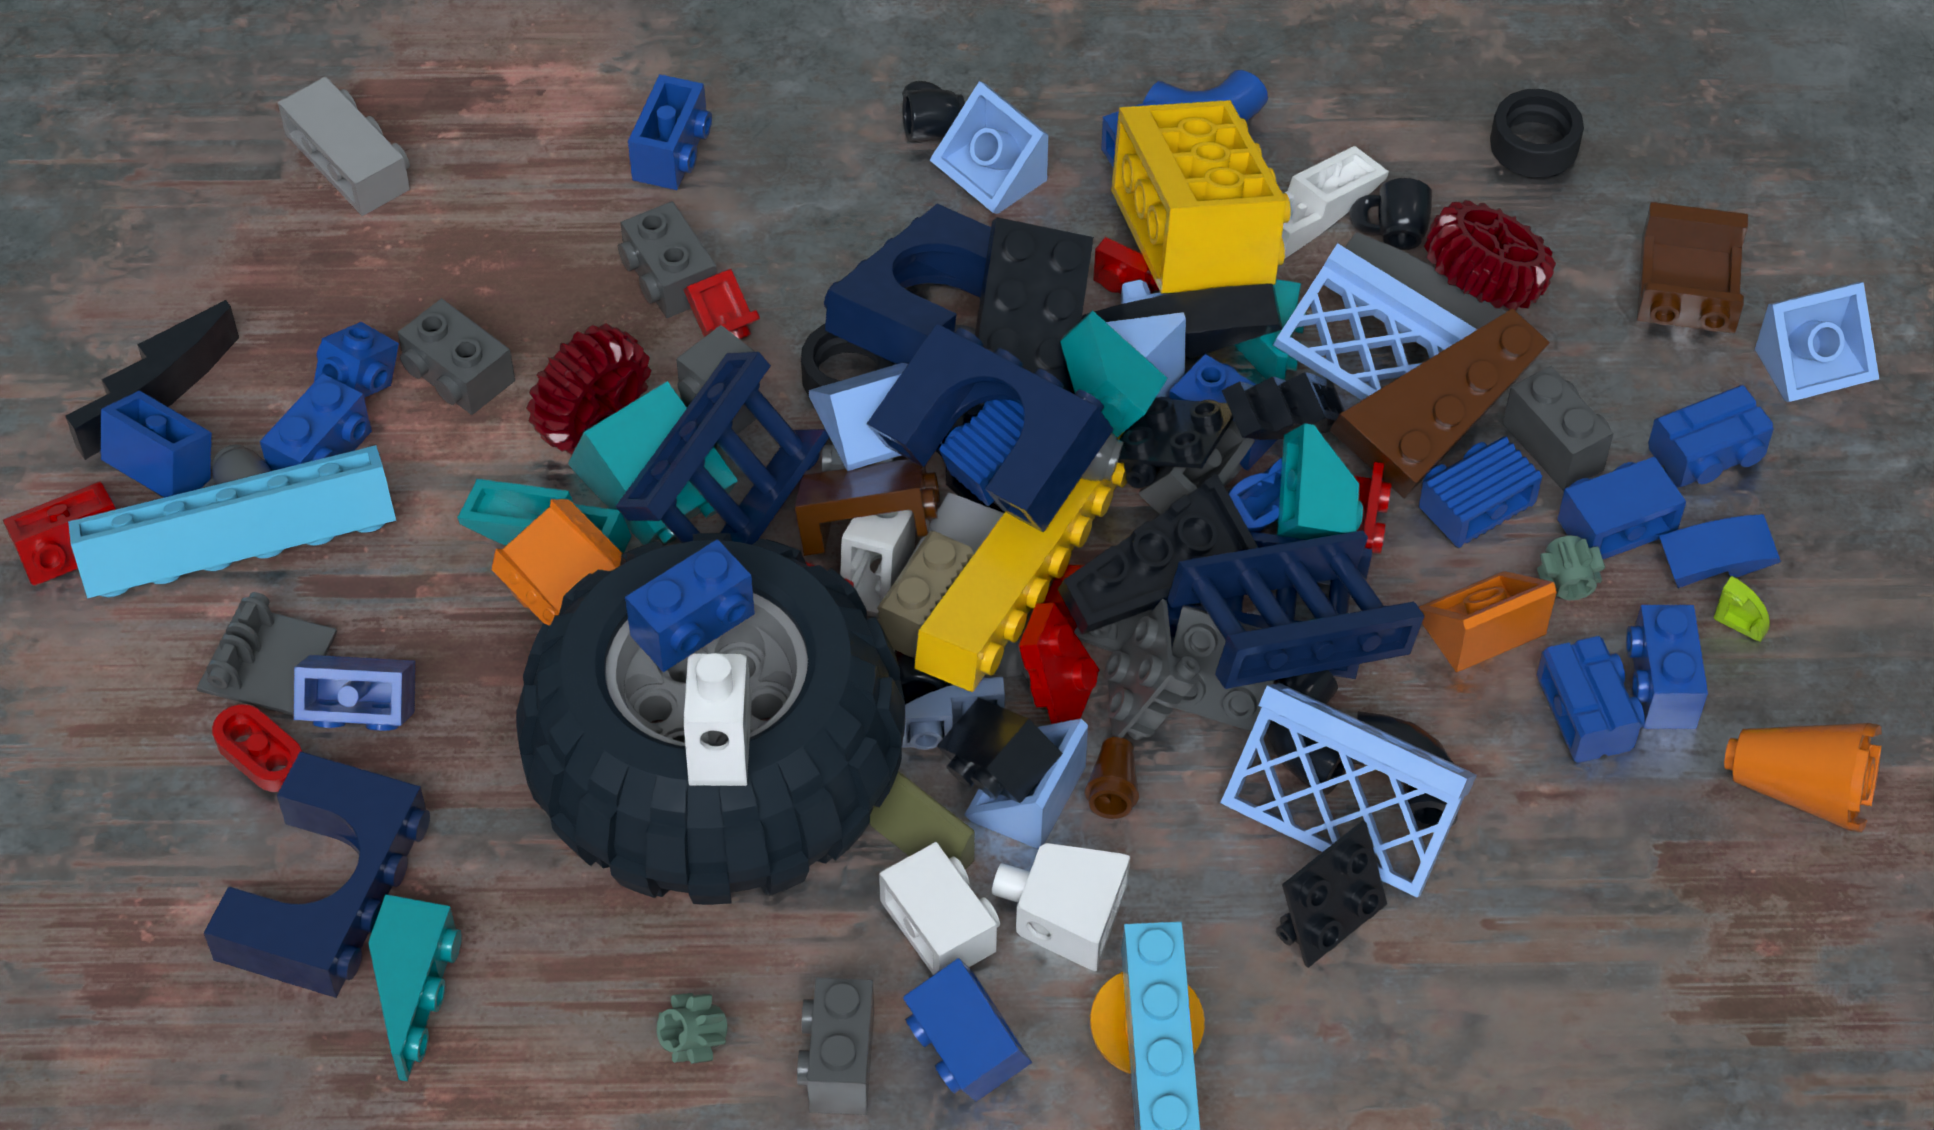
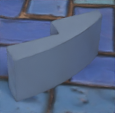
[902,677,1005,750]

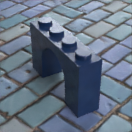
[824,203,991,364]
[867,324,1114,532]
[204,751,430,998]

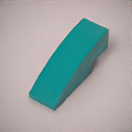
[457,479,632,553]

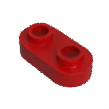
[212,704,302,792]

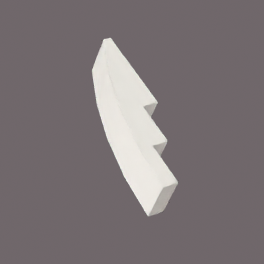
[1282,146,1389,258]

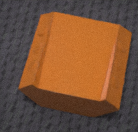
[491,499,623,625]

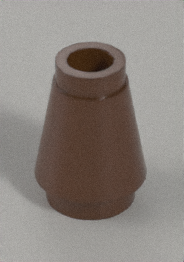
[1085,737,1139,819]

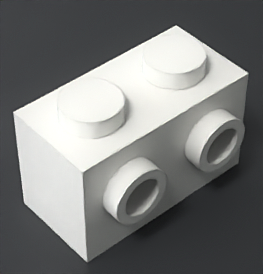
[879,842,1000,975]

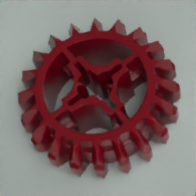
[1424,200,1556,311]
[526,323,652,454]

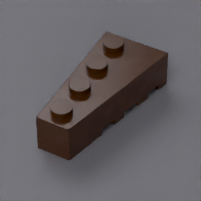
[1330,308,1550,499]

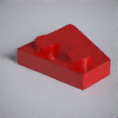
[1019,603,1100,724]

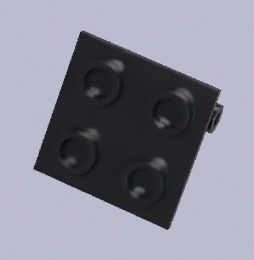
[1117,397,1234,489]
[1276,820,1387,968]

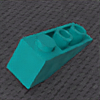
[368,894,462,1082]

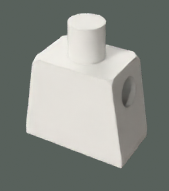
[840,510,916,618]
[684,653,752,786]
[992,843,1130,971]

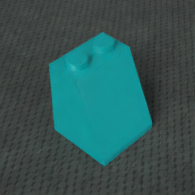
[568,381,738,545]

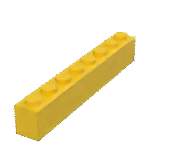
[914,431,1127,693]

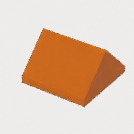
[1419,571,1557,673]

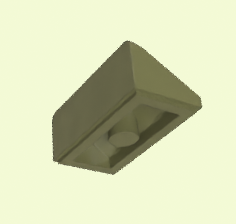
[870,771,975,869]

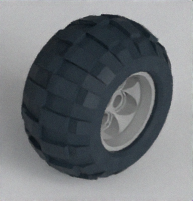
[516,533,905,905]

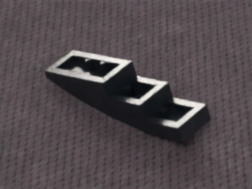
[1082,284,1283,359]
[65,300,239,460]
[1222,372,1345,440]

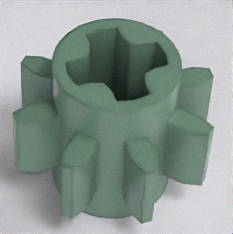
[1537,535,1605,601]
[656,993,728,1064]

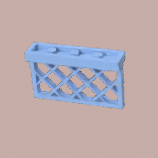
[1273,243,1477,400]
[1220,683,1477,898]

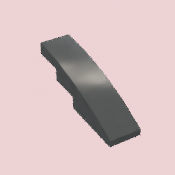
[1344,232,1506,330]

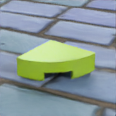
[1714,576,1770,642]

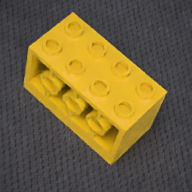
[1111,100,1291,294]

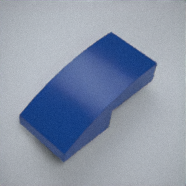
[1659,514,1781,588]

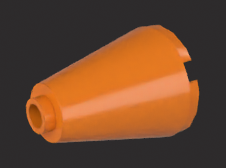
[1724,723,1882,833]

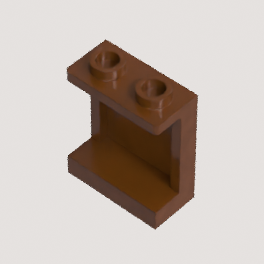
[1637,202,1748,333]
[795,459,940,556]

